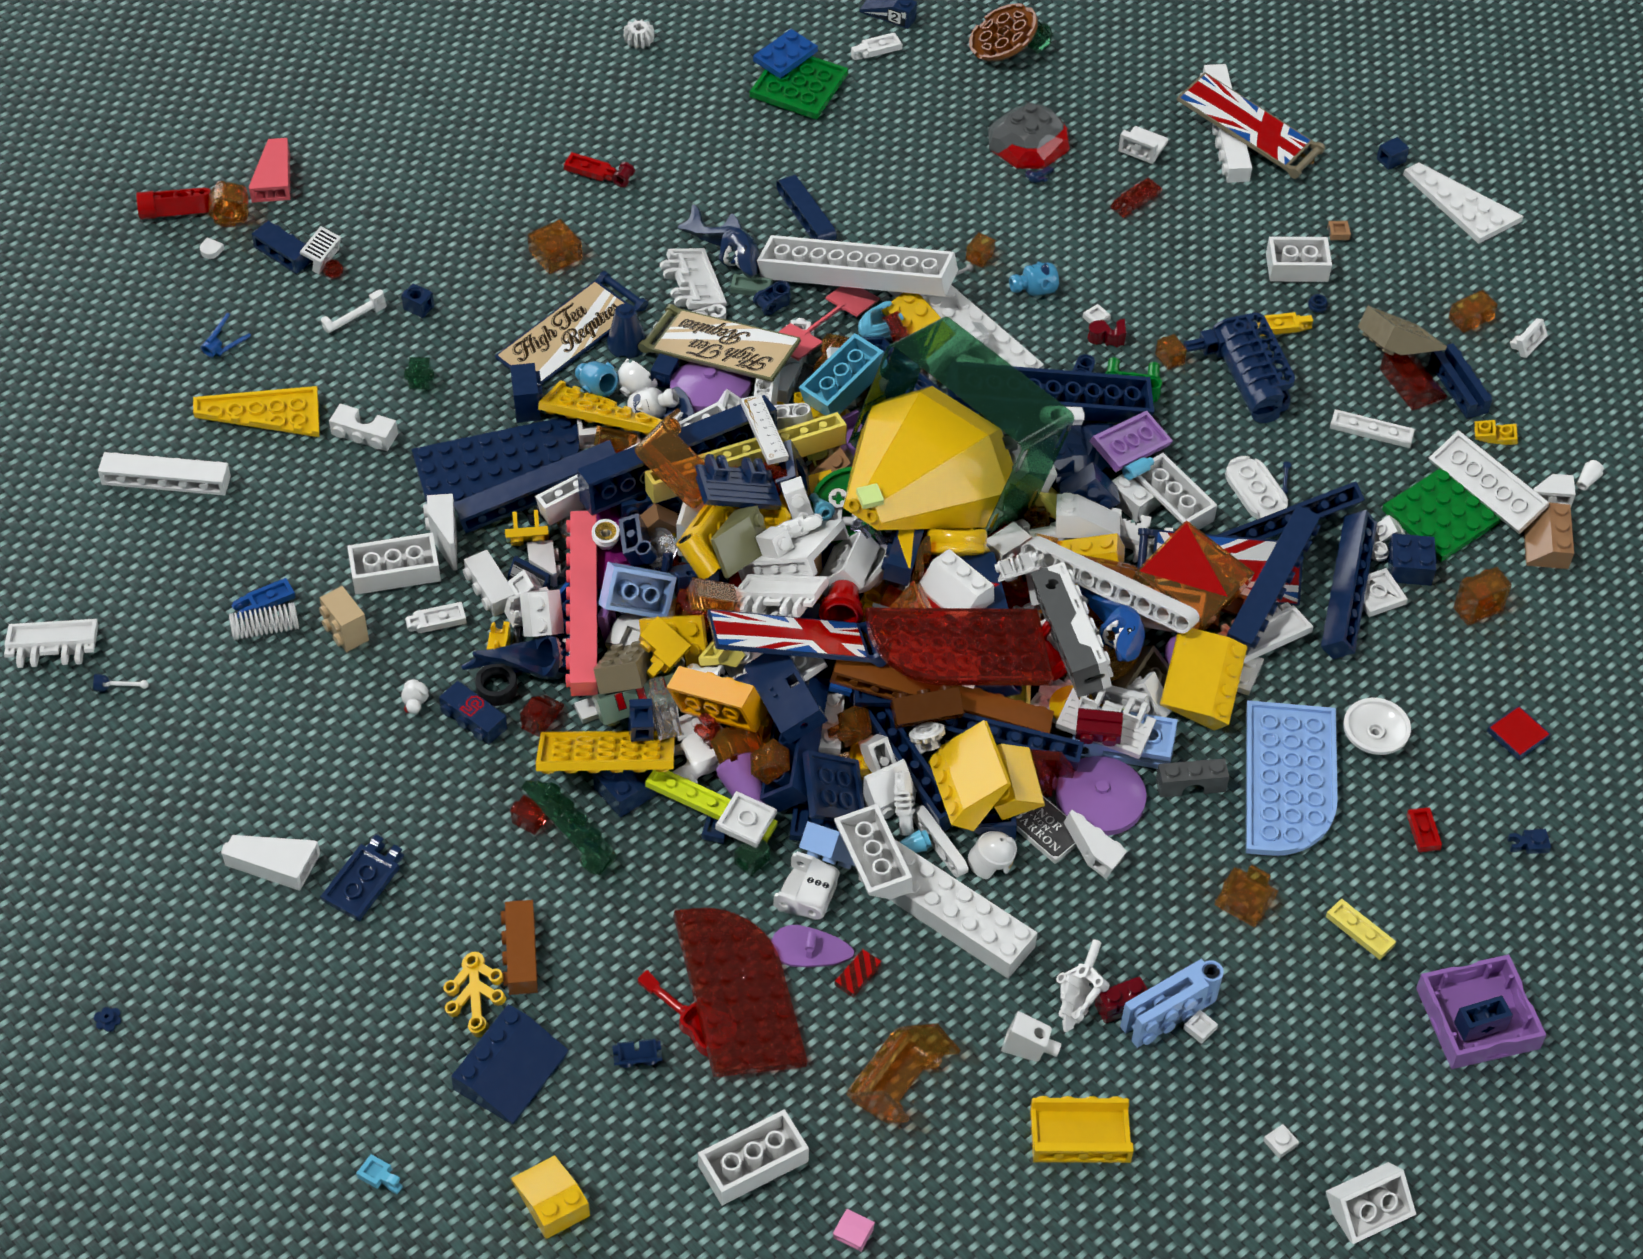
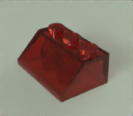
[1380,353,1447,410]

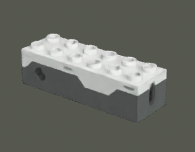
[1031,562,1113,698]

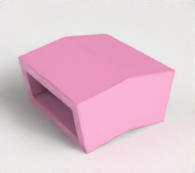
[833,1209,875,1252]

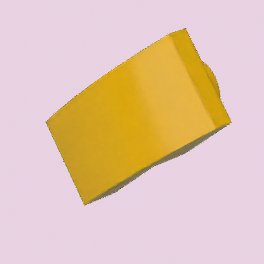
[1474,420,1518,445]

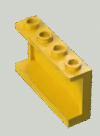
[1030,1096,1133,1163]

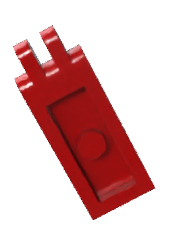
[563,152,617,181]

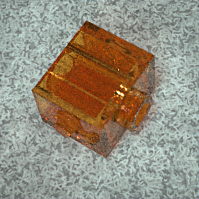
[750,739,790,785]

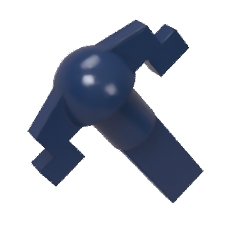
[1025,166,1054,183]

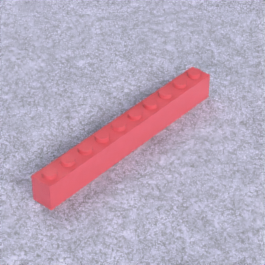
[566,511,598,696]

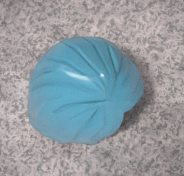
[858,301,904,342]

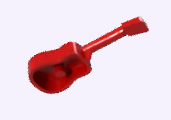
[638,970,737,1057]

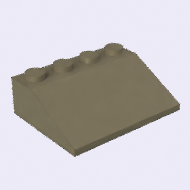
[1358,306,1447,355]

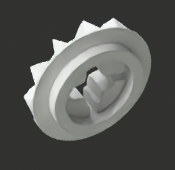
[909,722,945,744]

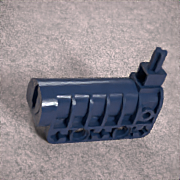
[1183,313,1295,423]

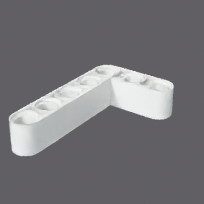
[754,371,813,430]

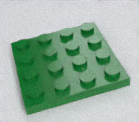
[749,56,848,120]
[1382,468,1501,562]

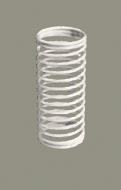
[229,602,299,641]

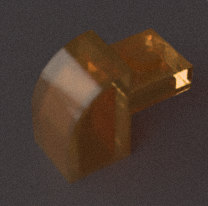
[827,706,872,748]

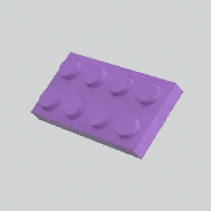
[1090,411,1173,472]

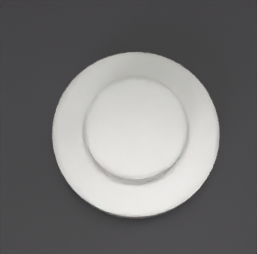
[1371,541,1389,561]

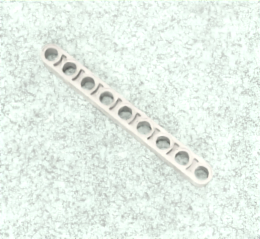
[1021,536,1200,633]

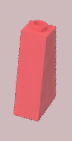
[249,138,291,203]

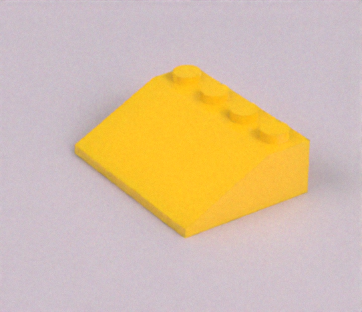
[1160,628,1247,731]
[929,720,1011,831]

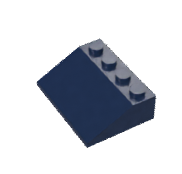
[451,1004,569,1125]

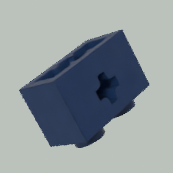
[1454,995,1513,1042]

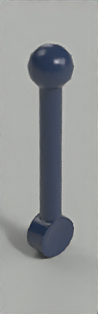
[1281,461,1291,495]

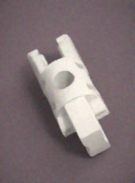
[776,513,823,540]

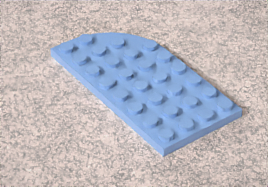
[1246,700,1338,856]

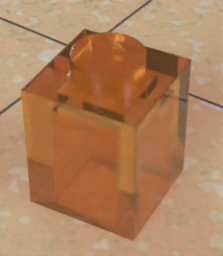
[966,232,995,268]
[1155,334,1187,370]

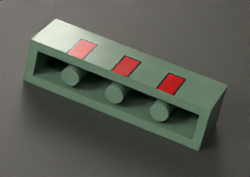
[592,667,677,726]

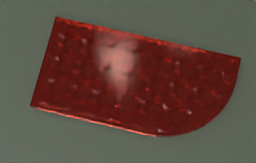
[865,607,1054,686]
[673,908,808,1078]

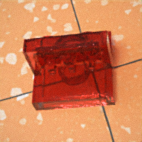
[1030,749,1075,797]

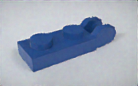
[231,578,296,620]

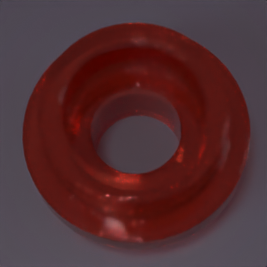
[323,260,343,278]

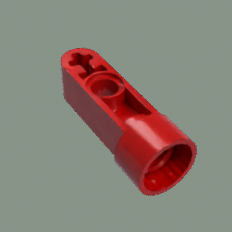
[136,188,213,220]

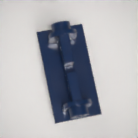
[612,1039,662,1068]

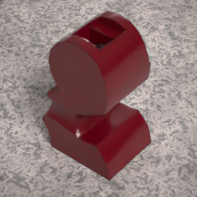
[1087,318,1126,348]

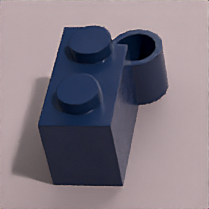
[618,513,657,567]

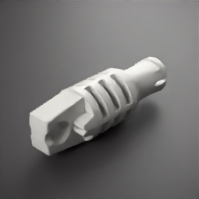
[894,771,915,836]

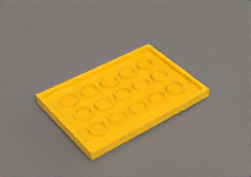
[536,730,675,774]

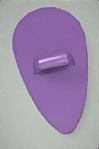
[771,925,854,967]

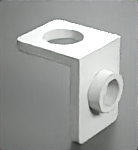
[1374,515,1405,542]

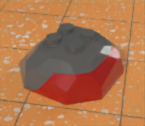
[988,103,1069,169]

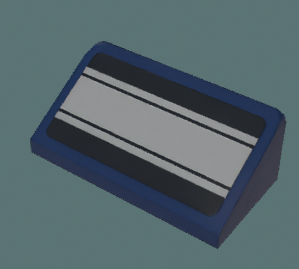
[507,556,550,590]

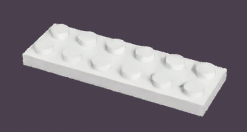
[1429,430,1549,534]

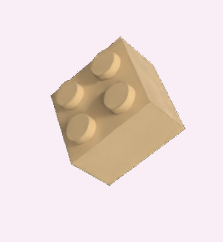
[319,586,369,652]

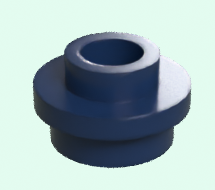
[1308,294,1328,313]

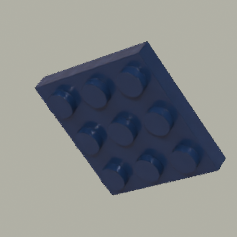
[802,750,865,822]

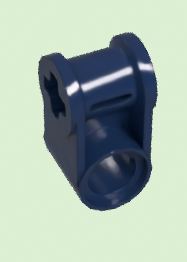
[753,281,791,316]

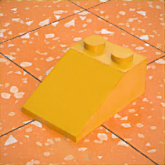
[511,1155,590,1239]

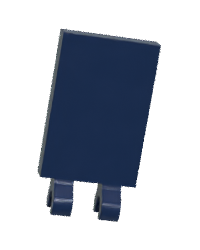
[320,835,404,922]

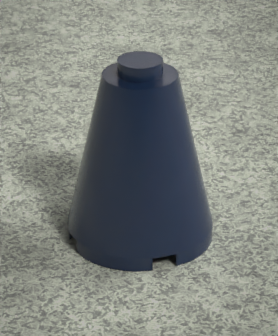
[607,303,646,359]

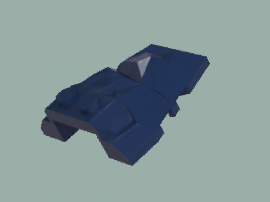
[1028,423,1114,493]

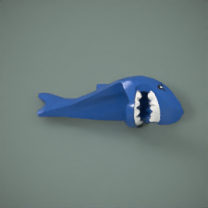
[1078,585,1145,662]

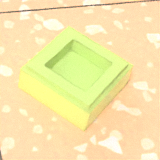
[856,483,884,509]

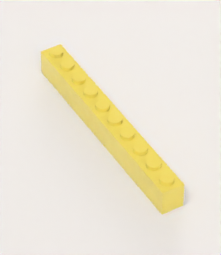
[645,412,847,504]

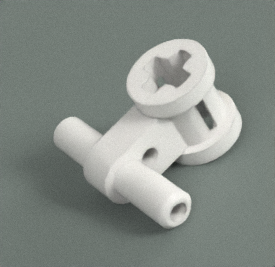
[829,488,854,526]

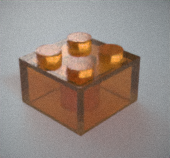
[527,219,583,274]
[1453,567,1512,626]

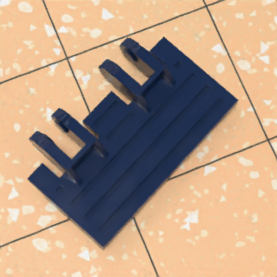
[695,454,782,510]

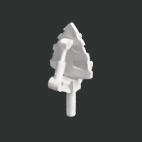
[1056,939,1110,1032]

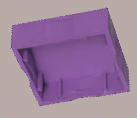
[1416,954,1546,1069]

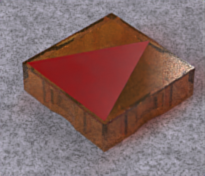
[1133,520,1255,631]

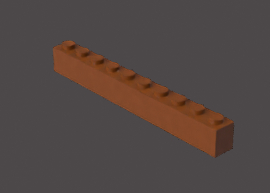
[830,660,1054,734]

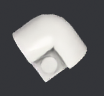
[604,613,650,650]

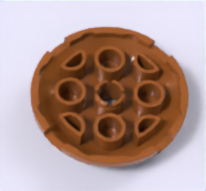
[969,3,1038,61]

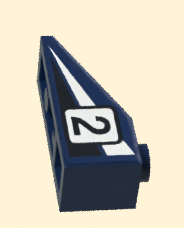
[859,0,917,29]

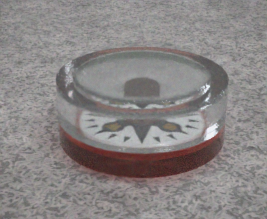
[642,527,679,571]

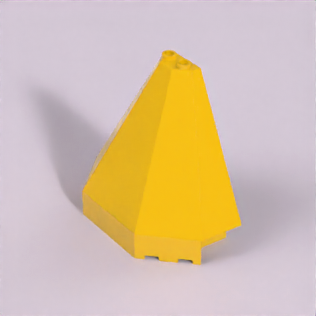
[843,386,1020,530]

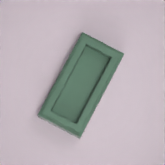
[730,274,772,297]

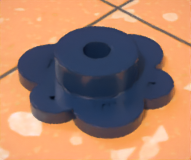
[94,1007,121,1032]

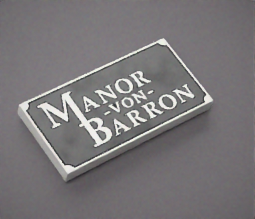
[1016,796,1077,864]

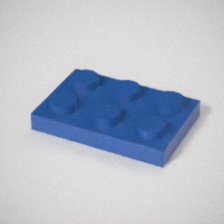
[753,29,818,78]

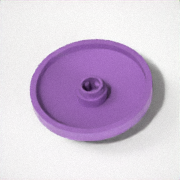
[670,362,752,412]
[1055,756,1146,836]

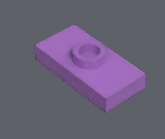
[597,607,617,643]

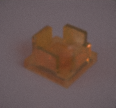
[1215,864,1279,928]

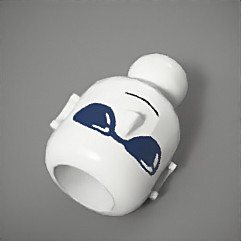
[627,386,679,419]

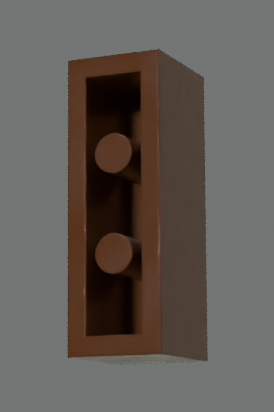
[890,685,964,729]

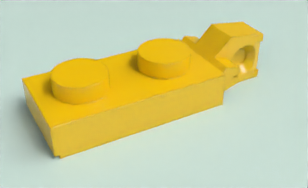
[1257,312,1313,336]

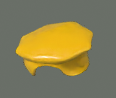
[921,528,990,557]

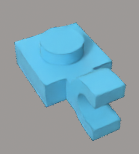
[356,1154,403,1195]

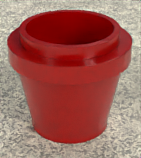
[819,580,864,623]

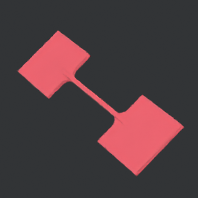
[779,286,880,361]

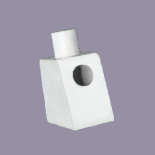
[1001,1011,1061,1062]

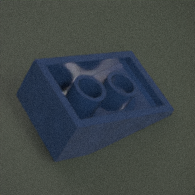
[593,770,659,818]

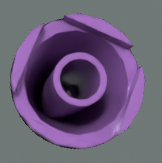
[716,752,765,804]

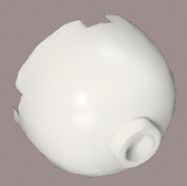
[617,359,658,397]

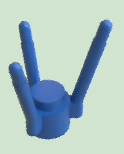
[201,313,251,357]

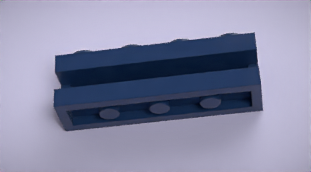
[1428,343,1492,419]

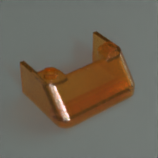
[635,408,738,508]
[846,1023,961,1123]

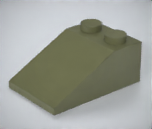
[710,506,766,578]

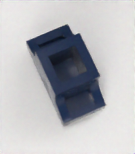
[628,698,654,742]

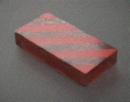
[834,949,882,998]

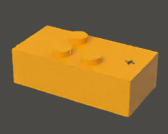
[667,666,768,733]

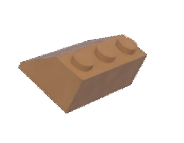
[1524,503,1574,569]

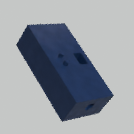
[743,653,828,744]

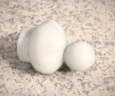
[401,679,429,714]

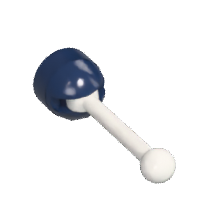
[93,674,149,692]

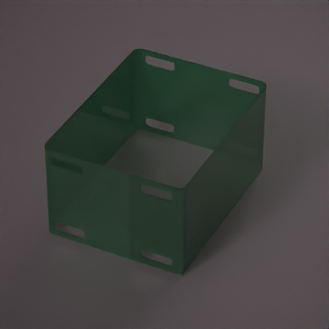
[848,317,1074,537]

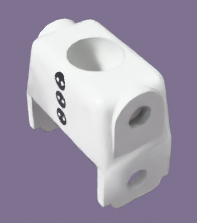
[773,851,840,919]

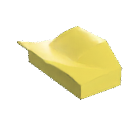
[698,640,746,668]

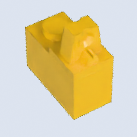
[639,616,691,679]

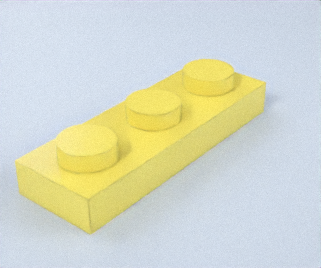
[1326,899,1396,960]

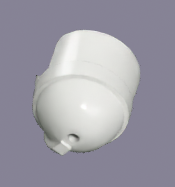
[968,831,1017,879]

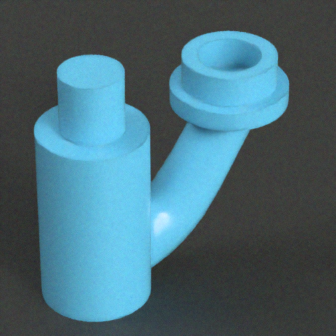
[1122,457,1154,480]

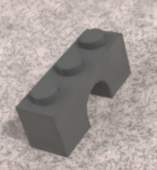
[1156,758,1229,798]

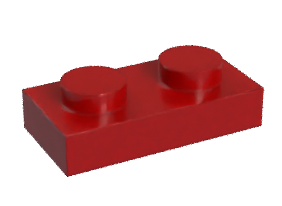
[1406,807,1442,852]

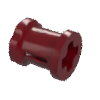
[612,162,635,188]

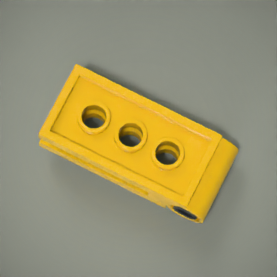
[676,505,740,580]

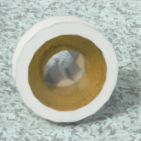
[592,519,620,550]

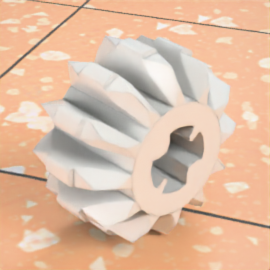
[624,19,654,49]

